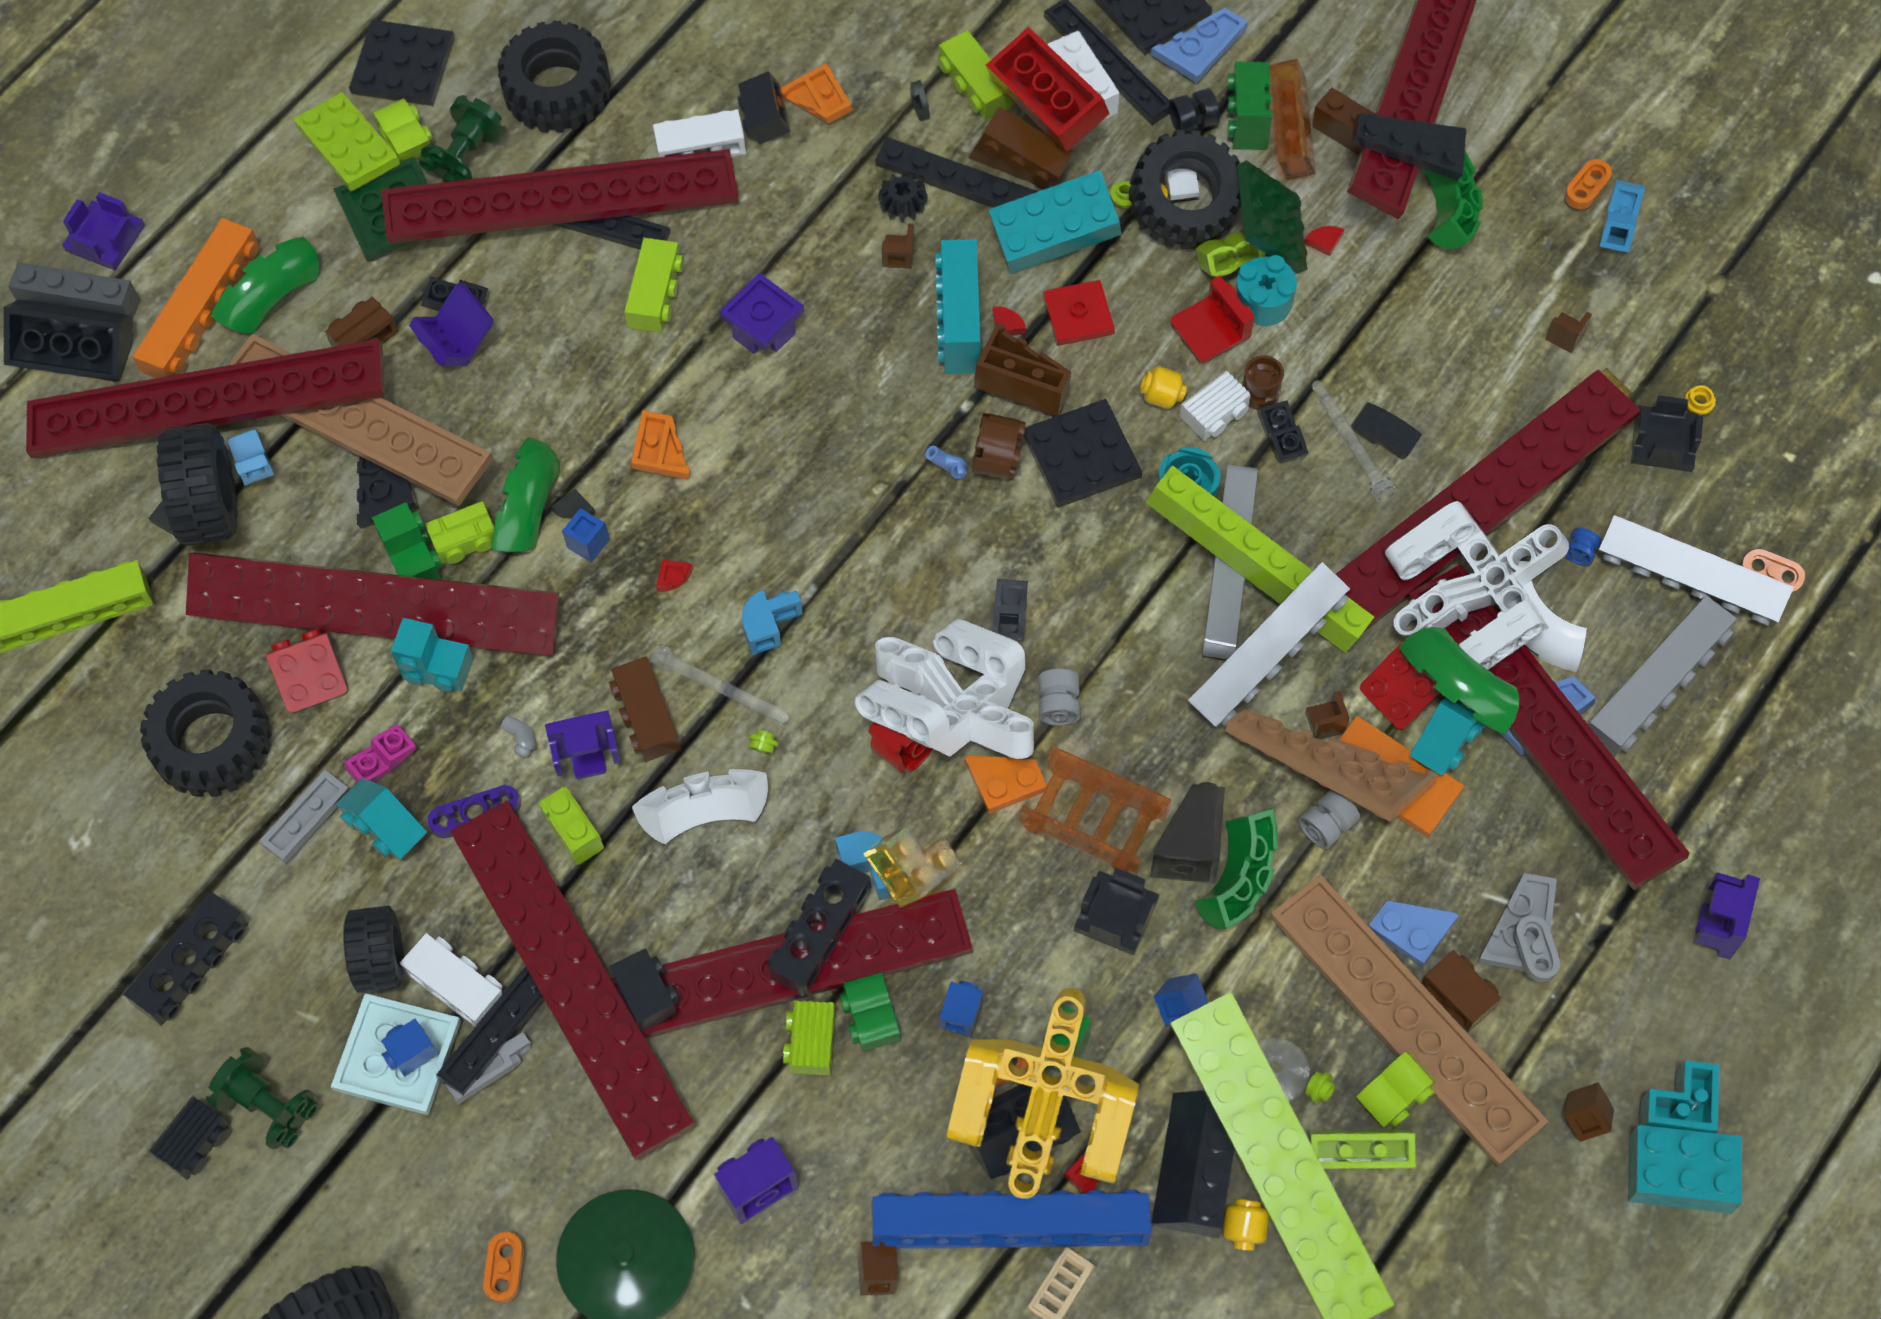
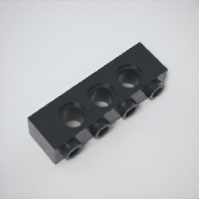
[767,859,871,997]
[123,892,249,1027]

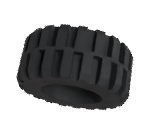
[497,21,611,133]
[1129,129,1241,249]
[157,423,238,546]
[140,670,272,797]
[261,1265,400,1319]

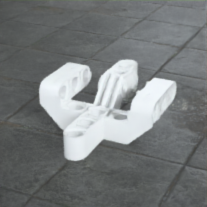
[1385,501,1569,670]
[854,619,1034,759]

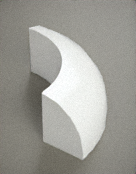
[1493,561,1587,672]
[632,769,768,844]

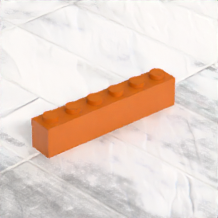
[132,218,259,378]

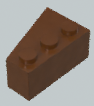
[968,106,1074,189]
[974,322,1071,416]

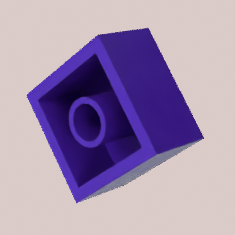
[714,1137,798,1225]

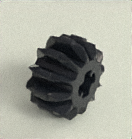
[878,171,928,223]

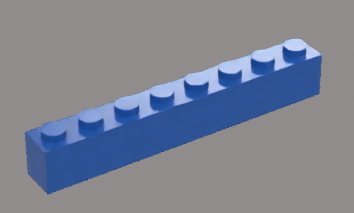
[872,1190,1151,1249]

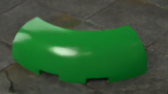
[1421,151,1483,249]
[210,237,319,334]
[491,437,560,552]
[1399,627,1519,735]
[1194,808,1278,929]

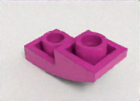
[344,724,416,783]

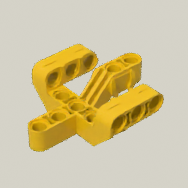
[946,988,1139,1199]

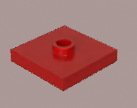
[1043,280,1115,346]

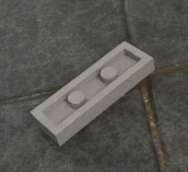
[259,770,350,864]

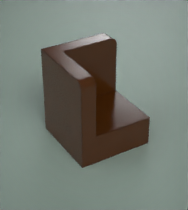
[882,224,915,269]
[1545,312,1592,354]
[1305,691,1350,740]
[1564,1082,1614,1142]
[857,1242,899,1296]

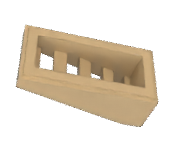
[1027,1247,1095,1319]

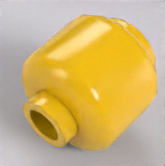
[1140,366,1187,409]
[1223,1199,1269,1251]

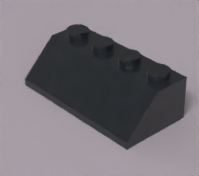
[3,299,133,381]
[1151,1090,1234,1239]

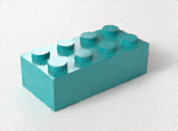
[989,170,1121,274]
[935,239,980,374]

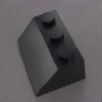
[969,1084,1081,1180]

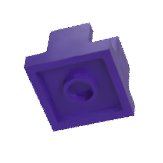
[62,192,145,271]
[719,272,804,354]
[545,710,621,779]
[1695,873,1760,960]

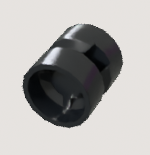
[1169,88,1220,134]

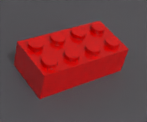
[985,26,1110,153]

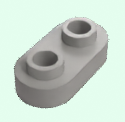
[1514,916,1560,982]

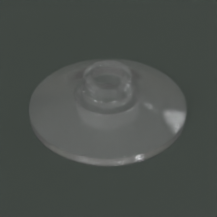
[1258,1038,1310,1102]

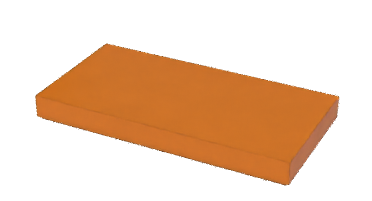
[1339,716,1465,838]

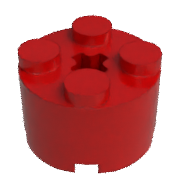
[868,722,933,773]

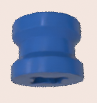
[1565,528,1602,566]

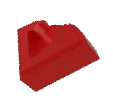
[1304,226,1344,256]
[992,306,1026,335]
[656,559,693,592]
[1064,1152,1098,1194]

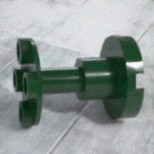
[419,95,506,182]
[206,1047,319,1149]

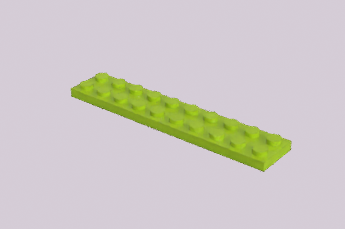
[1170,992,1395,1319]

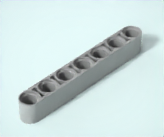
[1202,464,1258,659]

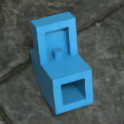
[1599,180,1645,253]
[227,428,274,485]
[742,590,803,655]
[835,831,896,901]

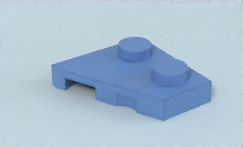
[1369,901,1459,967]

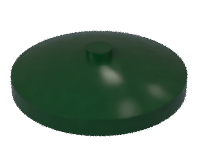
[556,1189,695,1319]

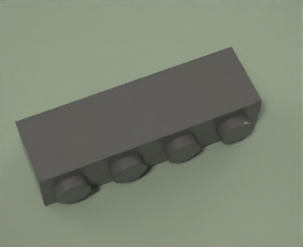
[8,262,140,318]

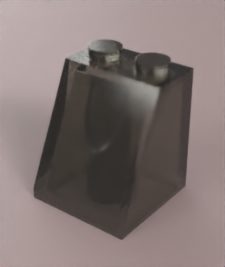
[1150,782,1225,884]

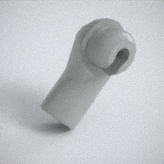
[501,715,536,758]

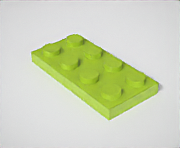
[293,92,401,192]

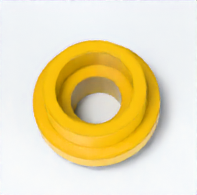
[1684,386,1716,415]

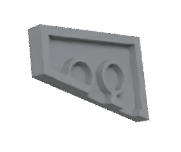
[1478,873,1557,972]

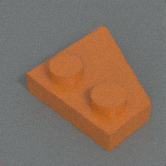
[781,63,853,124]
[630,410,690,480]
[965,755,1048,814]

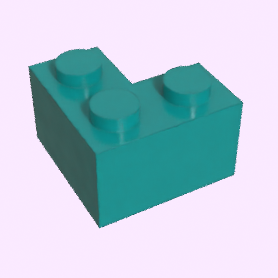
[391,618,474,692]
[1409,698,1486,776]
[336,778,427,860]
[1640,1060,1720,1133]

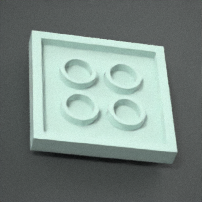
[331,993,461,1115]

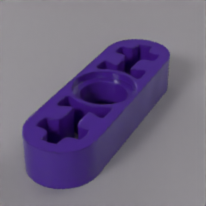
[427,785,521,839]

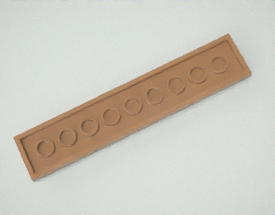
[227,334,494,506]
[1270,874,1549,1167]

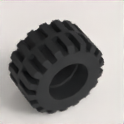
[343,905,404,993]

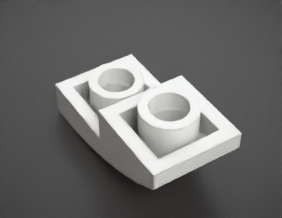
[1165,168,1199,200]

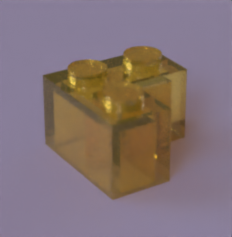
[864,827,962,907]

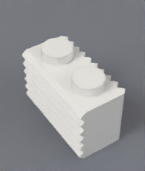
[1179,371,1250,441]

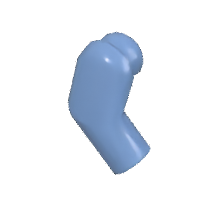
[925,446,968,479]

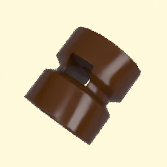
[1242,355,1284,410]

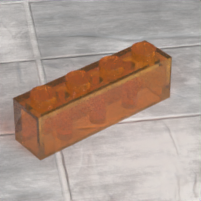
[1269,59,1316,180]

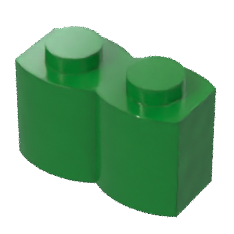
[839,972,901,1052]

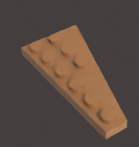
[1225,709,1439,822]

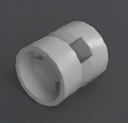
[1039,669,1080,726]
[1298,789,1360,850]

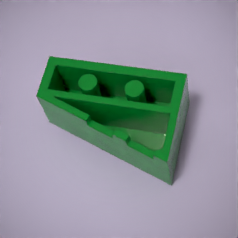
[1227,61,1273,150]

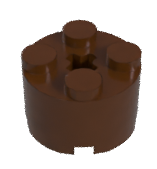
[971,412,1026,479]

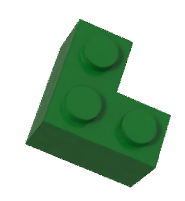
[372,502,442,579]

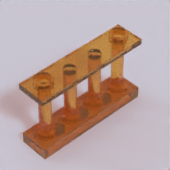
[1020,746,1171,876]

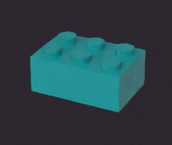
[1628,1125,1742,1214]

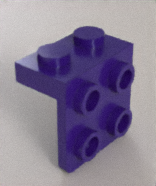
[409,284,494,366]

